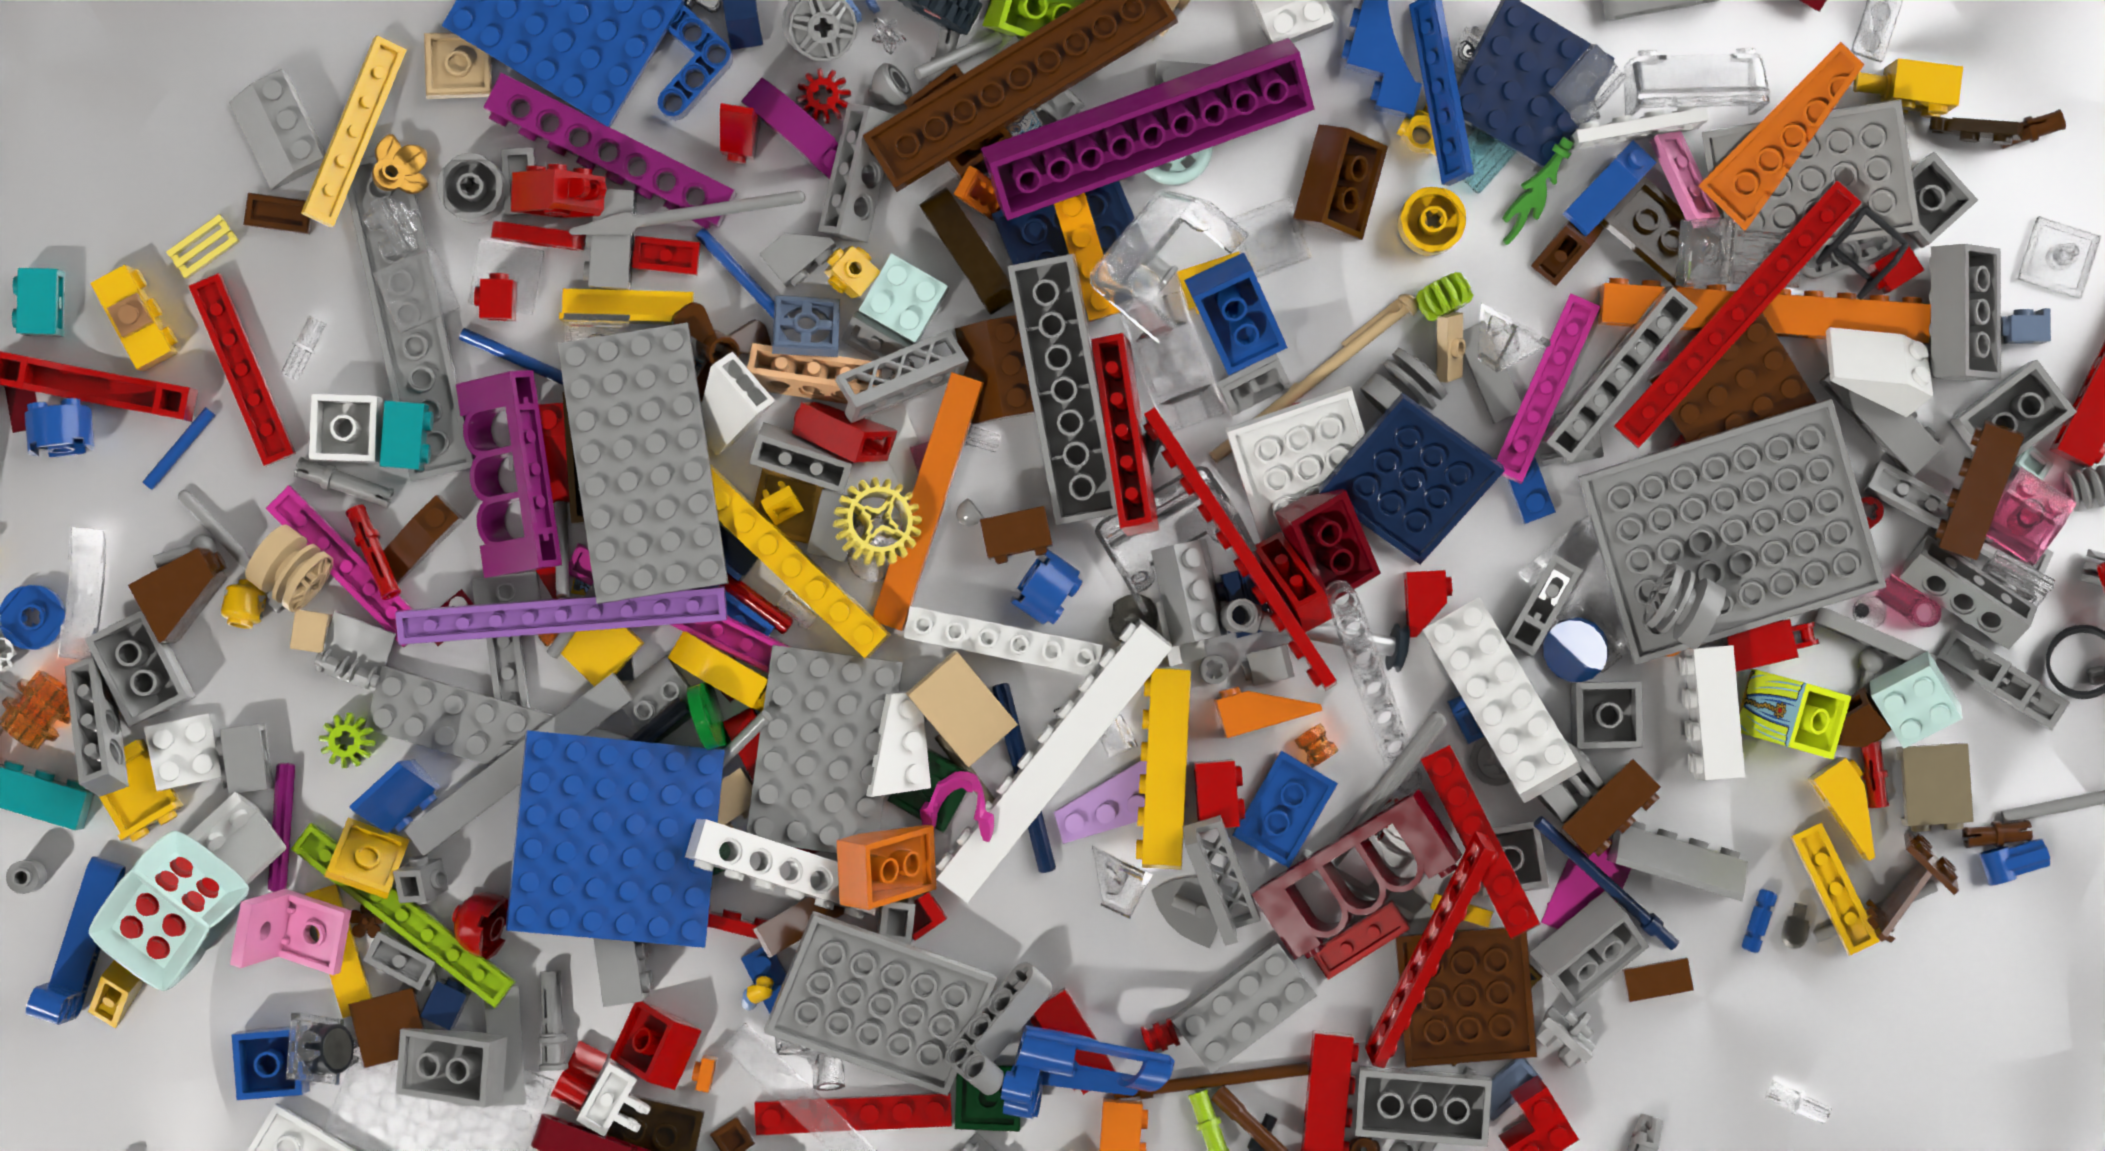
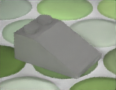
[396,1028,507,1108]

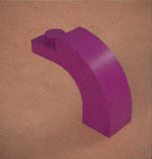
[741,77,838,179]

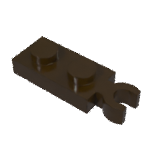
[1929,117,2024,145]

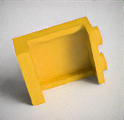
[99,739,183,842]

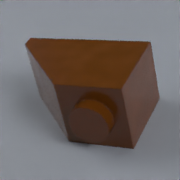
[1531,220,1605,286]
[1838,687,1892,748]

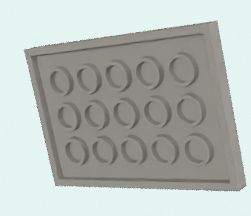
[1702,99,1921,262]
[746,645,903,853]
[764,911,997,1096]

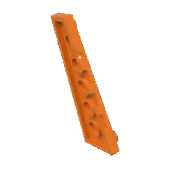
[1698,42,1865,231]

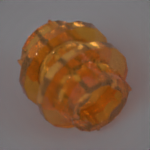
[0,670,71,750]

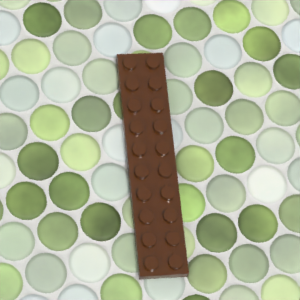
[862,0,1178,192]

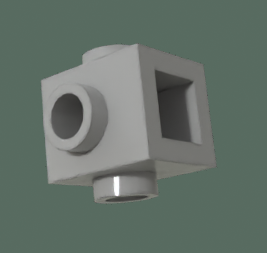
[393,855,448,905]

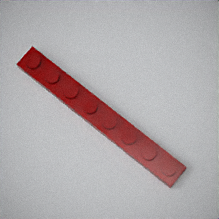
[1365,831,1496,1068]

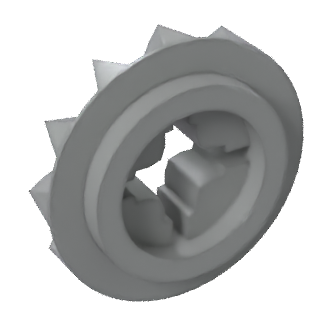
[1470,737,1511,786]

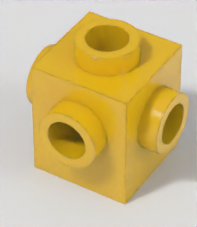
[824,245,880,299]

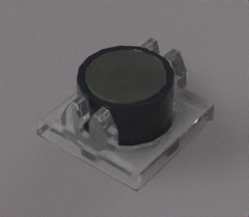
[286,1013,359,1085]

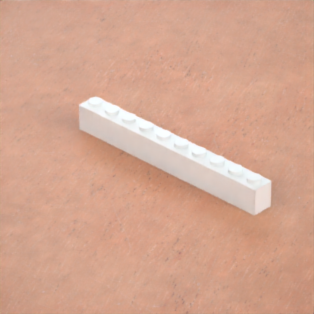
[935,619,1172,903]

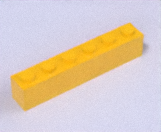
[1136,668,1191,870]

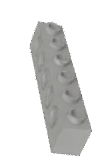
[1542,286,1698,462]

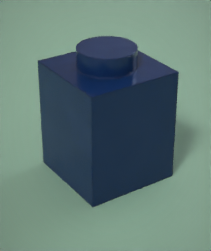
[420,976,471,1030]

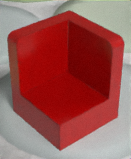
[912,891,947,941]

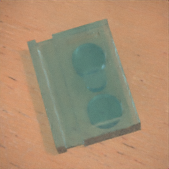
[1463,128,1516,194]

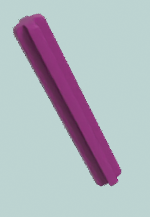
[268,763,295,892]

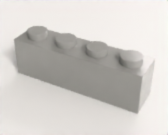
[1819,372,1943,476]

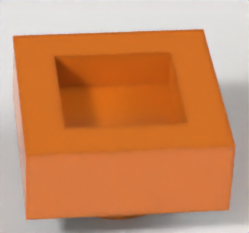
[692,1055,718,1093]

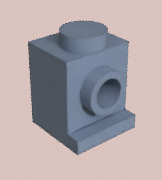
[2001,308,2051,344]

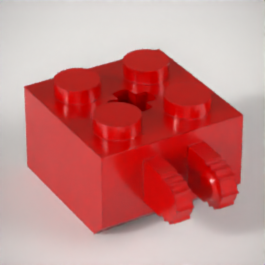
[511,164,607,219]

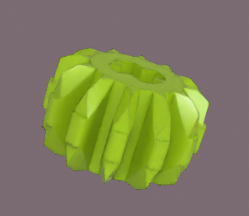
[1416,272,1474,321]
[319,713,376,768]

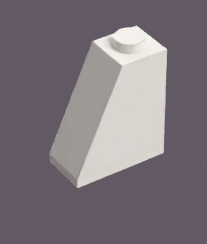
[701,351,775,455]

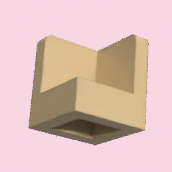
[290,610,333,653]

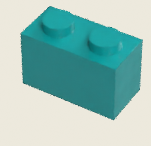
[12,268,65,337]
[379,401,434,471]

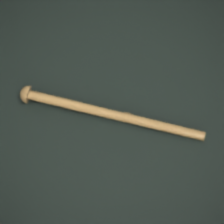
[1209,294,1418,464]

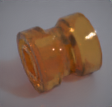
[1294,723,1339,768]

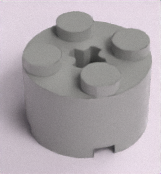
[437,153,506,223]

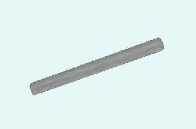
[1332,711,1447,867]

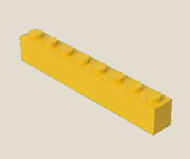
[710,464,892,658]

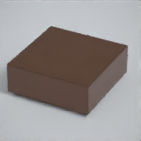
[710,1116,756,1151]

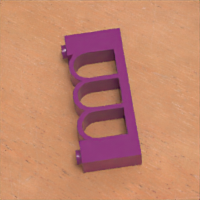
[456,370,562,578]

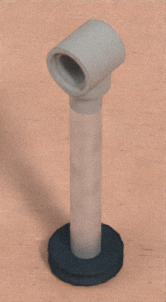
[1219,599,1410,672]

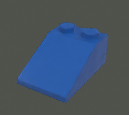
[1184,252,1288,376]
[349,759,441,833]

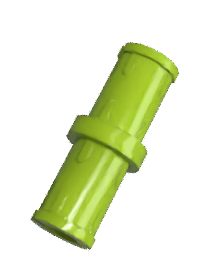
[1188,1089,1229,1151]

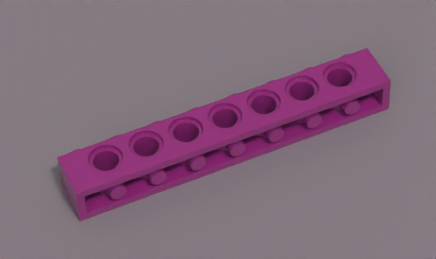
[483,73,737,229]

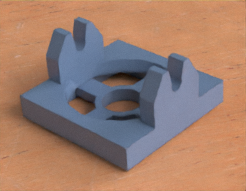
[772,295,840,357]

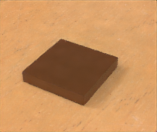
[348,987,424,1068]

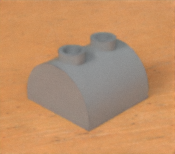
[622,655,692,743]

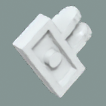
[576,1062,651,1136]

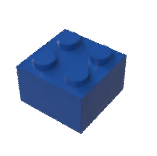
[231,1025,310,1100]

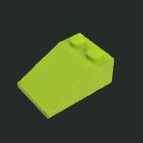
[982,0,1086,39]

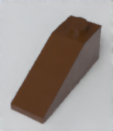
[376,495,465,584]

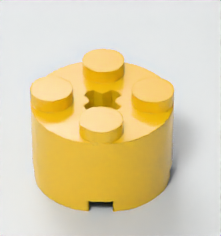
[1397,187,1466,256]

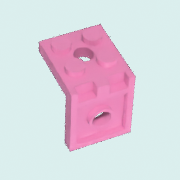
[230,889,352,975]

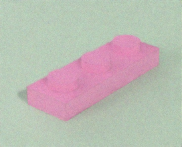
[1650,131,1720,227]

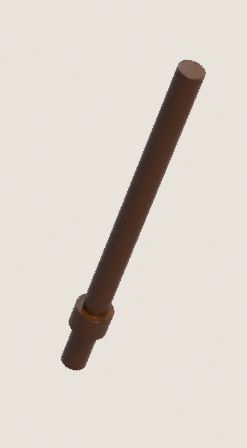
[1113,1062,1309,1100]

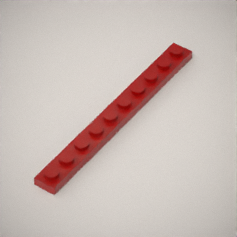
[1613,180,1862,448]
[1143,407,1337,691]

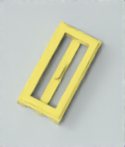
[166,214,240,279]

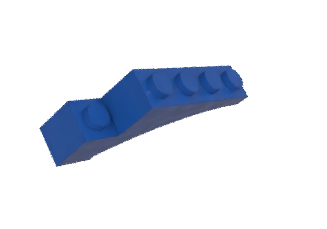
[1341,0,1422,119]

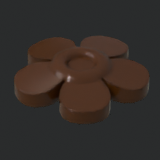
[350,904,383,938]

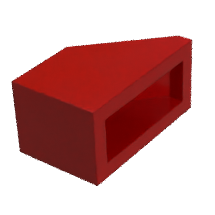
[1403,570,1453,638]

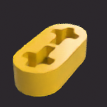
[1430,893,1494,928]

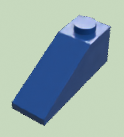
[1563,140,1657,236]

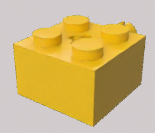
[1853,58,1963,119]

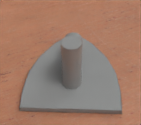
[1151,877,1233,948]

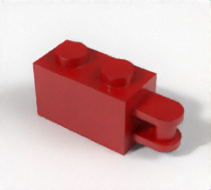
[1722,619,1820,672]

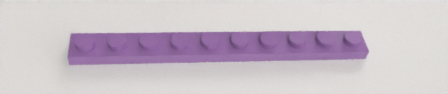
[395,586,727,645]

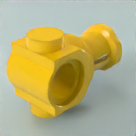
[1396,103,1436,156]

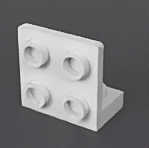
[187,792,286,885]

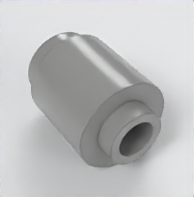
[6,859,47,894]

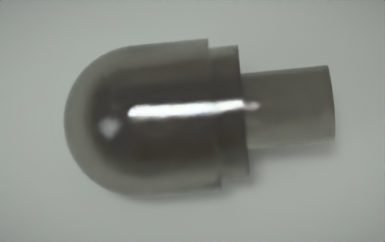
[1781,902,1810,949]

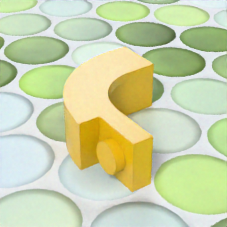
[668,631,768,712]

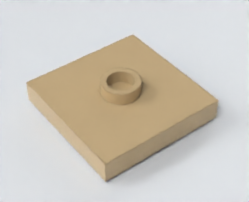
[424,32,492,99]

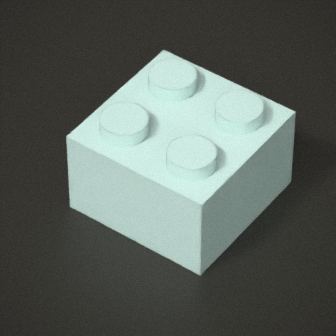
[859,253,949,344]
[1870,651,1963,748]

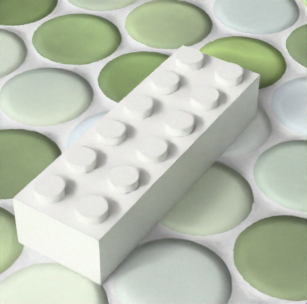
[1422,597,1582,803]

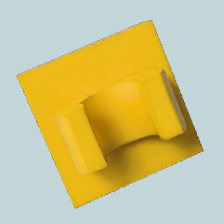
[761,481,804,526]

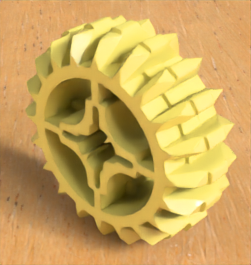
[833,477,922,567]

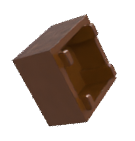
[980,506,1053,564]

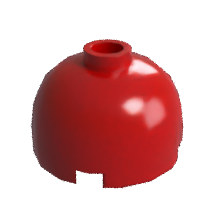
[452,892,509,959]

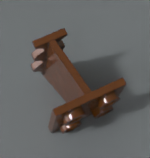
[1865,830,1959,943]

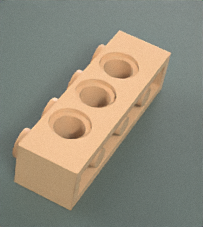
[747,343,882,404]

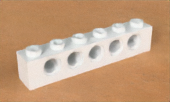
[904,606,1103,676]
[685,819,878,919]

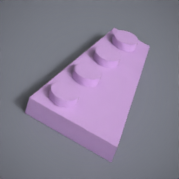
[1054,761,1188,844]

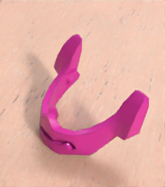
[920,771,994,842]

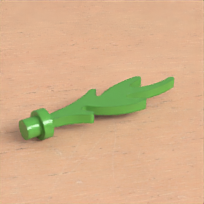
[1502,137,1574,245]

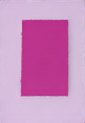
[1541,838,1631,929]

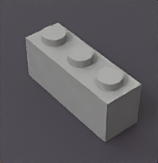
[583,189,637,290]
[749,422,854,494]

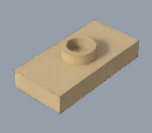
[1437,312,1466,383]

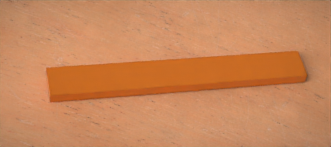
[873,372,984,631]

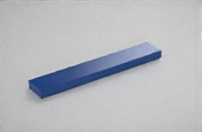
[1409,0,1474,186]

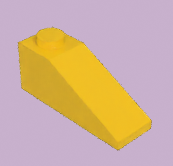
[1808,757,1875,861]

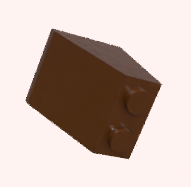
[128,547,227,644]

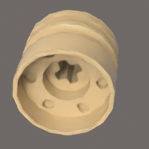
[245,524,333,613]

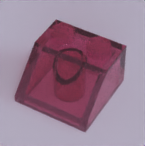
[1987,467,2077,566]

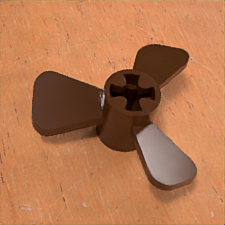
[672,302,771,402]

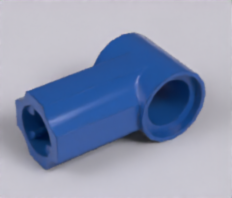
[1979,839,2050,886]

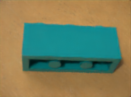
[0,760,94,831]

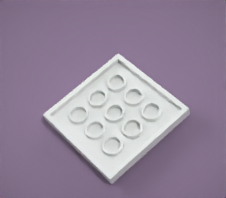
[1225,386,1365,542]

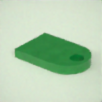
[687,682,731,750]

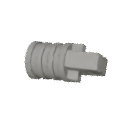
[1627,1114,1663,1151]

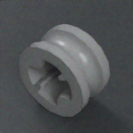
[1199,655,1229,684]

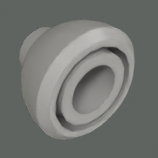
[868,63,912,106]

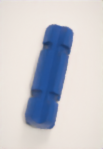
[1742,889,1777,953]

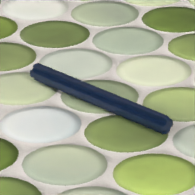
[992,683,1056,873]

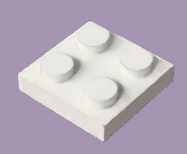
[144,713,221,792]

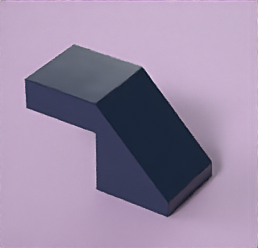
[722,0,763,50]

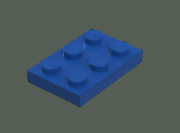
[1232,750,1338,868]

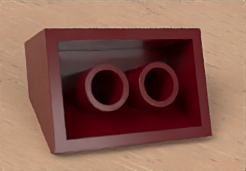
[1275,489,1381,604]

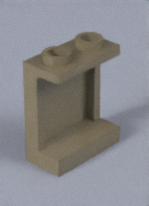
[1896,743,1974,832]

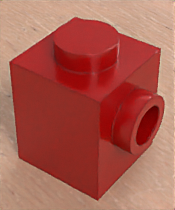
[474,273,517,321]

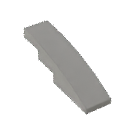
[1937,629,2070,731]

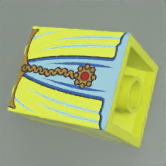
[1739,668,1851,760]

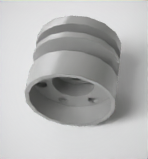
[782,0,857,62]
[1360,347,1448,414]
[1642,562,1726,649]
[1537,740,1605,823]

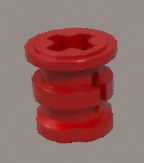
[1140,1017,1181,1052]

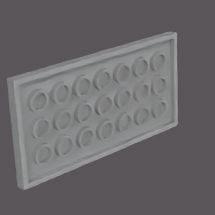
[557,323,728,604]

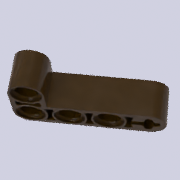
[919,187,1014,315]

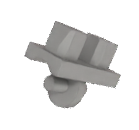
[1535,1006,1596,1068]

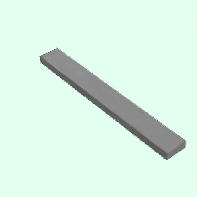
[404,673,633,856]

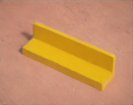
[559,288,694,325]

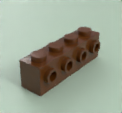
[1935,420,2024,560]

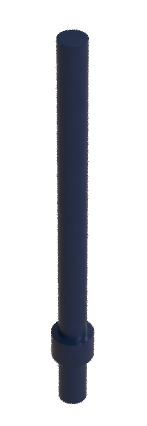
[1533,816,1679,950]

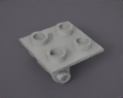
[314,611,396,692]

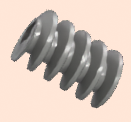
[2063,465,2105,511]

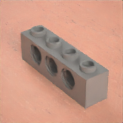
[818,104,895,243]
[1899,535,2037,650]
[64,656,129,797]

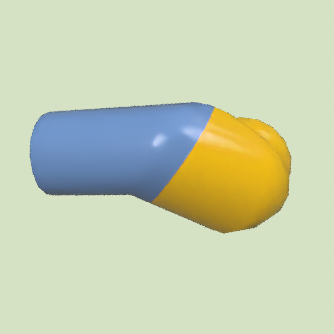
[741,976,774,1011]

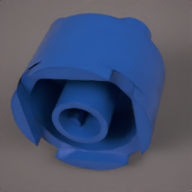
[24,398,95,457]
[1010,549,1083,625]

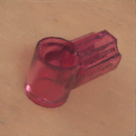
[1874,573,1941,627]

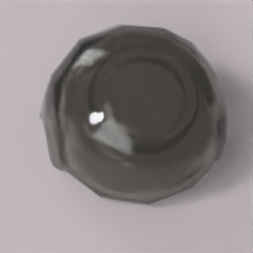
[1108,594,1158,642]

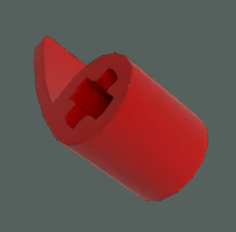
[550,1041,608,1112]

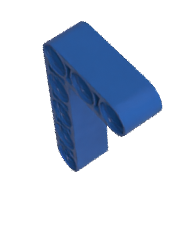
[657,4,733,121]
[26,856,126,1025]

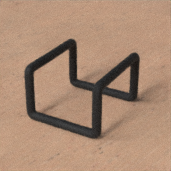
[1816,207,1909,300]

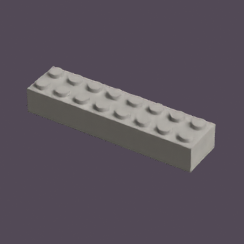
[1007,253,1118,525]

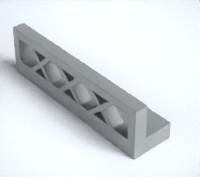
[835,330,969,423]
[1183,815,1261,946]

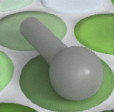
[153,534,216,568]
[1858,648,1885,694]

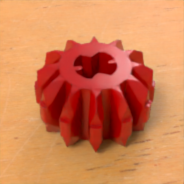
[796,68,852,125]

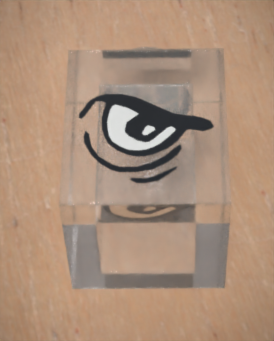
[1452,26,1484,75]

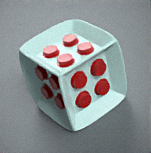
[88,831,249,991]

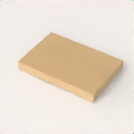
[905,650,1018,767]

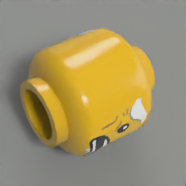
[221,579,267,629]

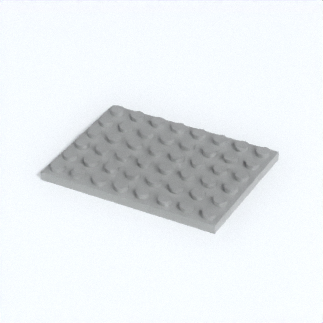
[1578,398,1887,665]

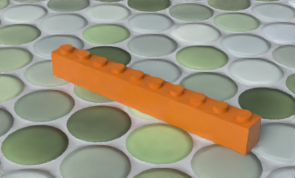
[1598,278,1931,345]

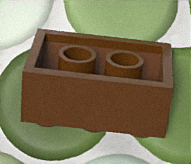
[1293,124,1388,240]
[955,315,1035,425]
[1560,759,1661,858]

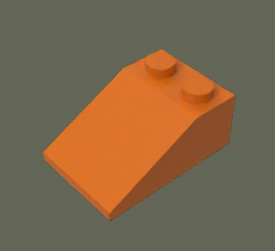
[1214,686,1323,738]
[837,825,937,910]

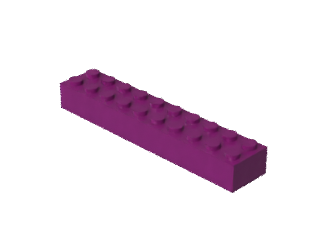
[981,38,1315,220]

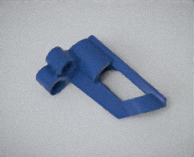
[1001,1025,1175,1120]

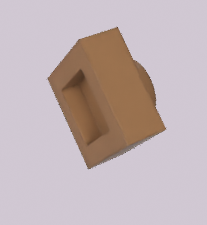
[107,293,154,338]

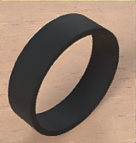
[2046,625,2105,699]

